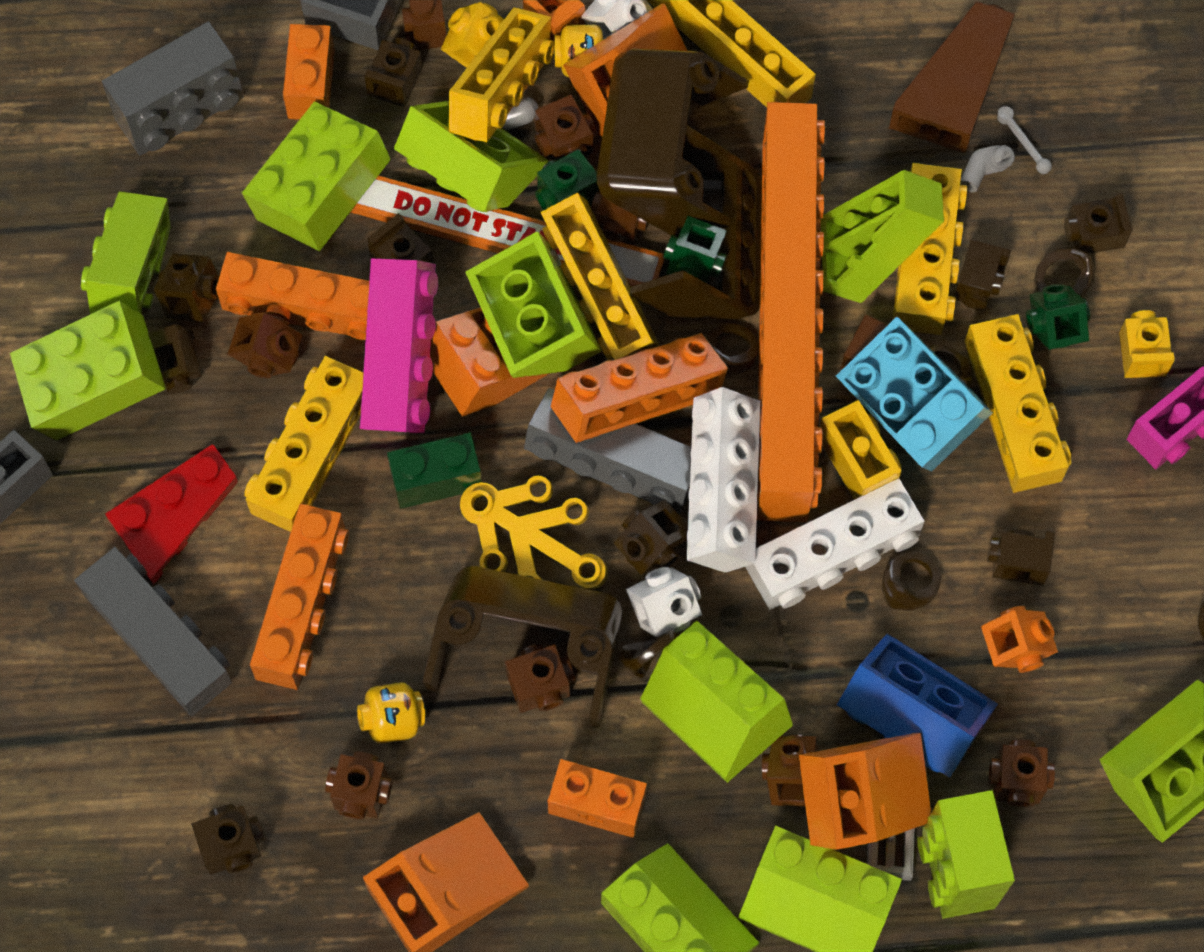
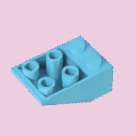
[836,317,993,472]

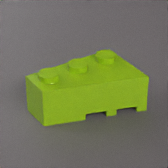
[821,170,944,303]
[81,191,170,314]

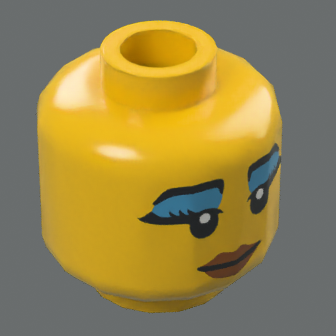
[555,25,604,77]
[357,682,425,744]

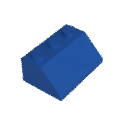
[837,634,998,778]

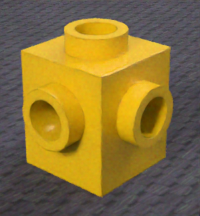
[441,2,504,68]

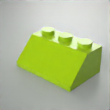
[394,101,548,212]
[465,231,601,378]
[640,621,793,783]
[1099,680,1204,843]
[738,825,902,952]
[601,843,759,952]

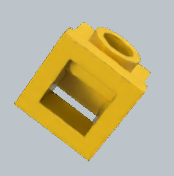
[1119,310,1175,378]

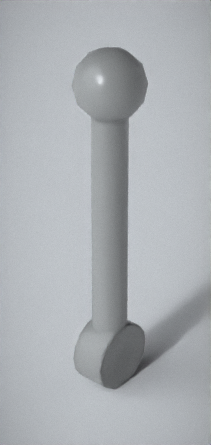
[997,106,1052,174]

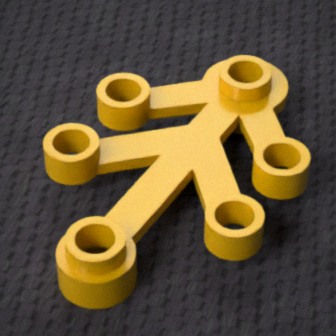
[460,476,608,590]

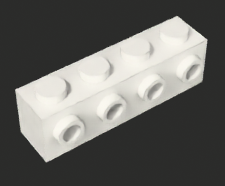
[687,387,760,573]
[746,478,925,610]

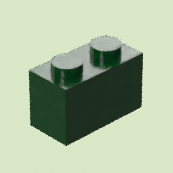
[387,433,482,509]

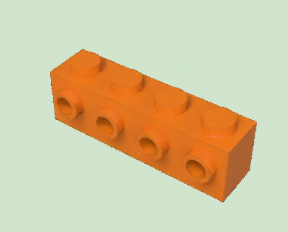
[216,252,369,340]
[551,333,728,443]
[250,503,350,690]

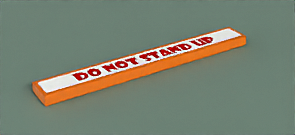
[350,176,665,287]

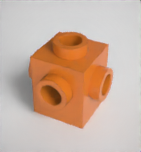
[981,606,1058,673]

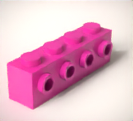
[360,259,438,433]
[1126,366,1204,470]

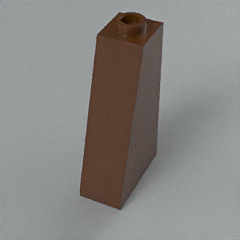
[889,1,1015,153]

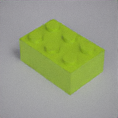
[242,101,391,252]
[10,301,166,441]
[917,790,1015,919]

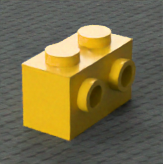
[820,400,902,500]

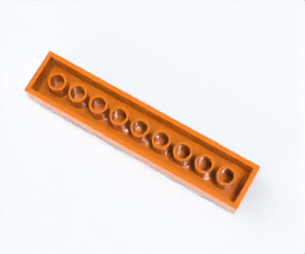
[756,102,825,522]

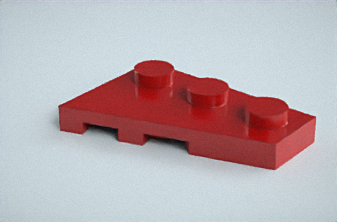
[105,444,238,585]

